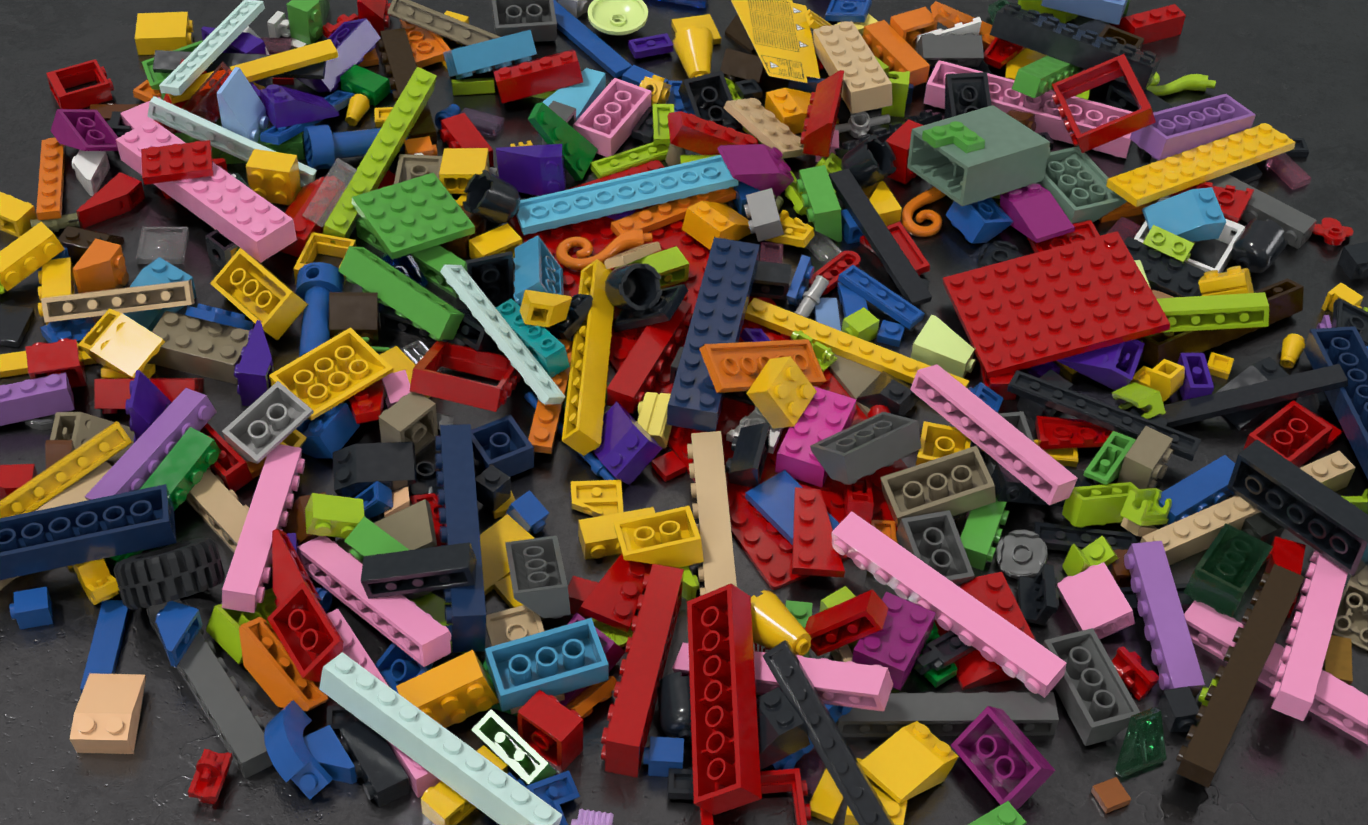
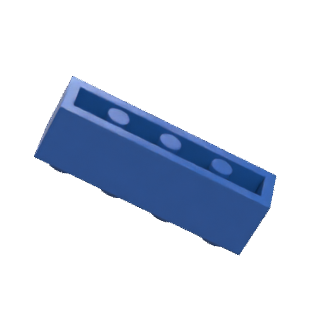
[1158,455,1236,527]

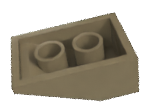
[394,154,443,184]

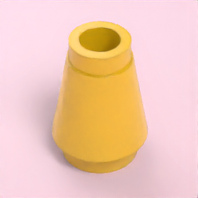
[345,94,370,126]
[1280,334,1305,369]

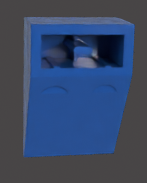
[296,403,360,458]

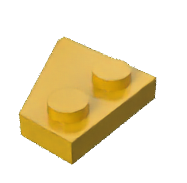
[765,210,815,248]
[571,480,623,517]

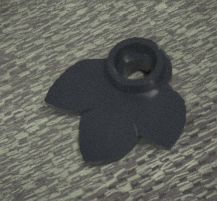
[409,461,442,496]

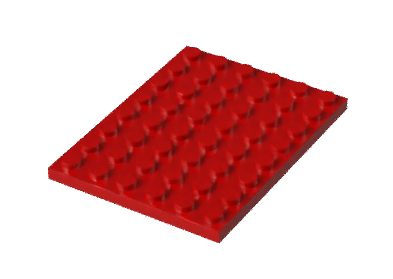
[943,231,1170,379]

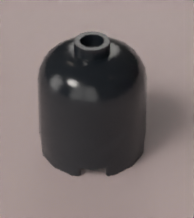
[841,135,897,189]
[463,170,520,224]
[1231,218,1288,274]
[605,263,662,311]
[657,672,692,743]

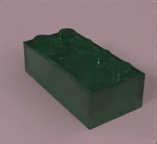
[1183,523,1273,618]

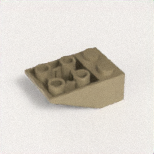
[50,412,134,466]
[1332,565,1368,651]

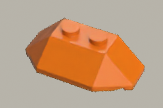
[239,617,328,711]

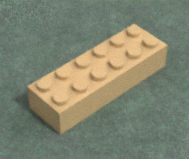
[813,21,892,114]

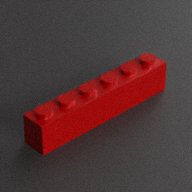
[607,301,693,414]

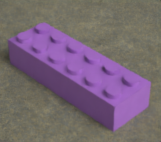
[1130,94,1256,161]

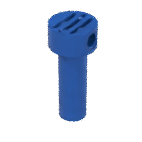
[304,124,408,170]
[295,262,345,357]

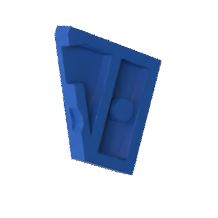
[787,255,814,306]

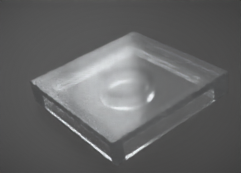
[136,227,189,264]

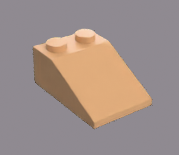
[70,673,146,754]

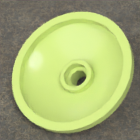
[588,0,648,36]

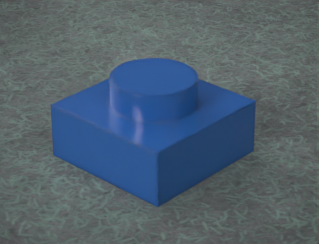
[877,320,905,347]

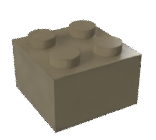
[379,392,438,455]
[1117,426,1173,489]

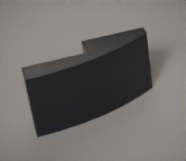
[552,294,593,340]

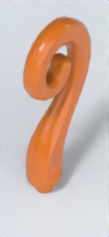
[901,186,945,237]
[556,229,652,270]

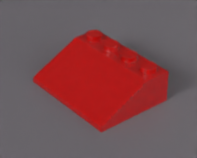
[493,49,583,104]
[934,572,1036,690]

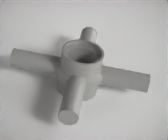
[835,110,891,138]

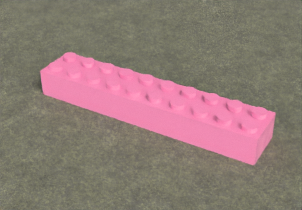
[924,60,1132,159]
[116,119,297,263]

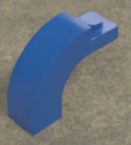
[264,700,333,800]

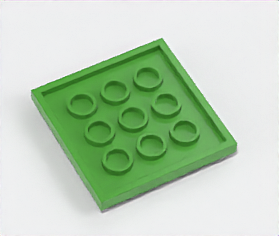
[352,172,475,259]

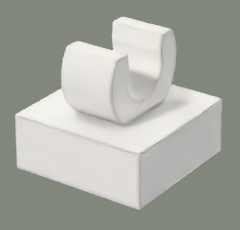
[267,11,290,41]

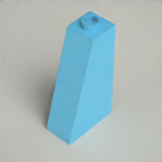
[543,68,606,121]

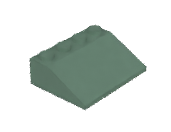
[1037,146,1127,224]

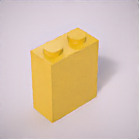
[135,12,194,55]
[439,148,490,194]

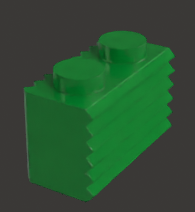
[340,64,391,106]

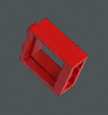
[46,59,114,109]

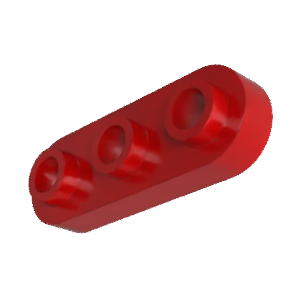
[808,251,860,295]

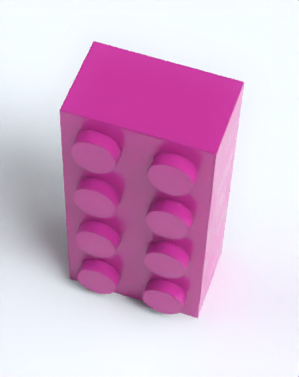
[775,386,856,487]

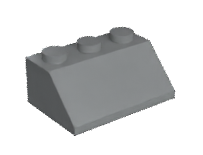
[222,381,314,464]

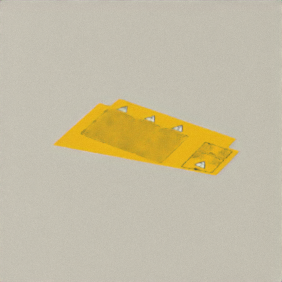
[731,0,820,83]

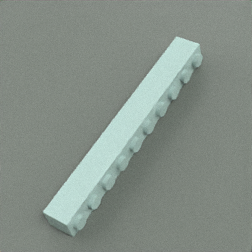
[319,652,562,825]

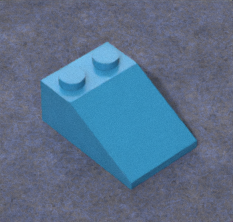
[1142,187,1226,242]
[122,257,196,331]

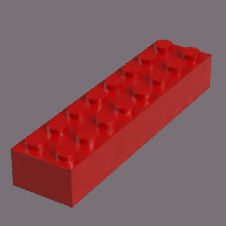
[601,564,684,778]
[687,583,762,815]

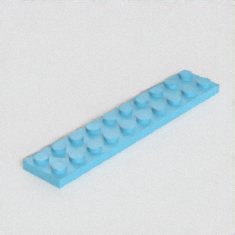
[516,155,738,235]

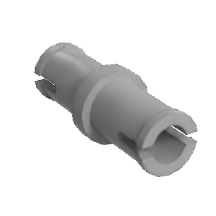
[794,275,829,318]

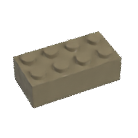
[149,311,249,385]
[880,446,996,529]

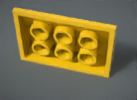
[269,327,393,421]

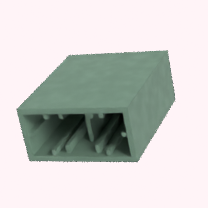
[907,105,1050,206]

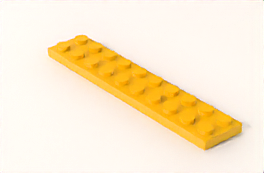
[1106,123,1296,207]

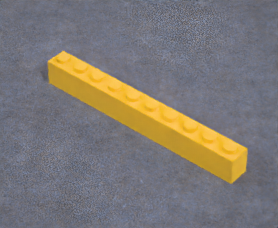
[562,259,614,456]

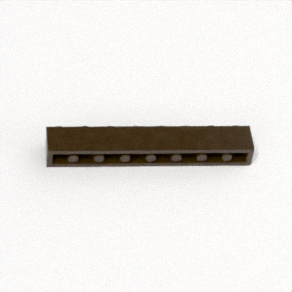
[378,28,437,147]
[1143,278,1304,368]

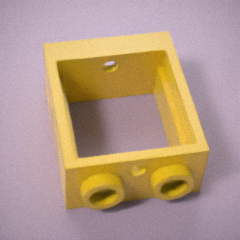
[293,232,356,284]

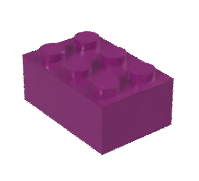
[852,592,936,690]
[951,706,1056,810]

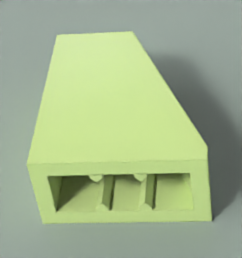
[911,315,976,378]

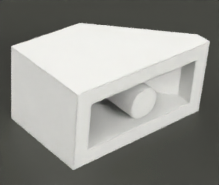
[72,150,110,196]

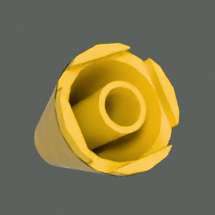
[673,25,713,78]
[751,590,811,656]

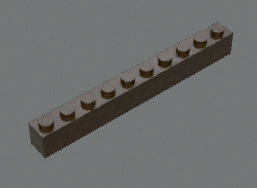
[1176,564,1304,788]

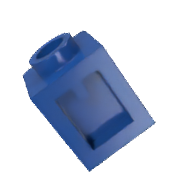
[968,382,1003,413]

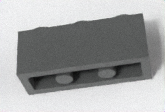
[917,33,984,67]

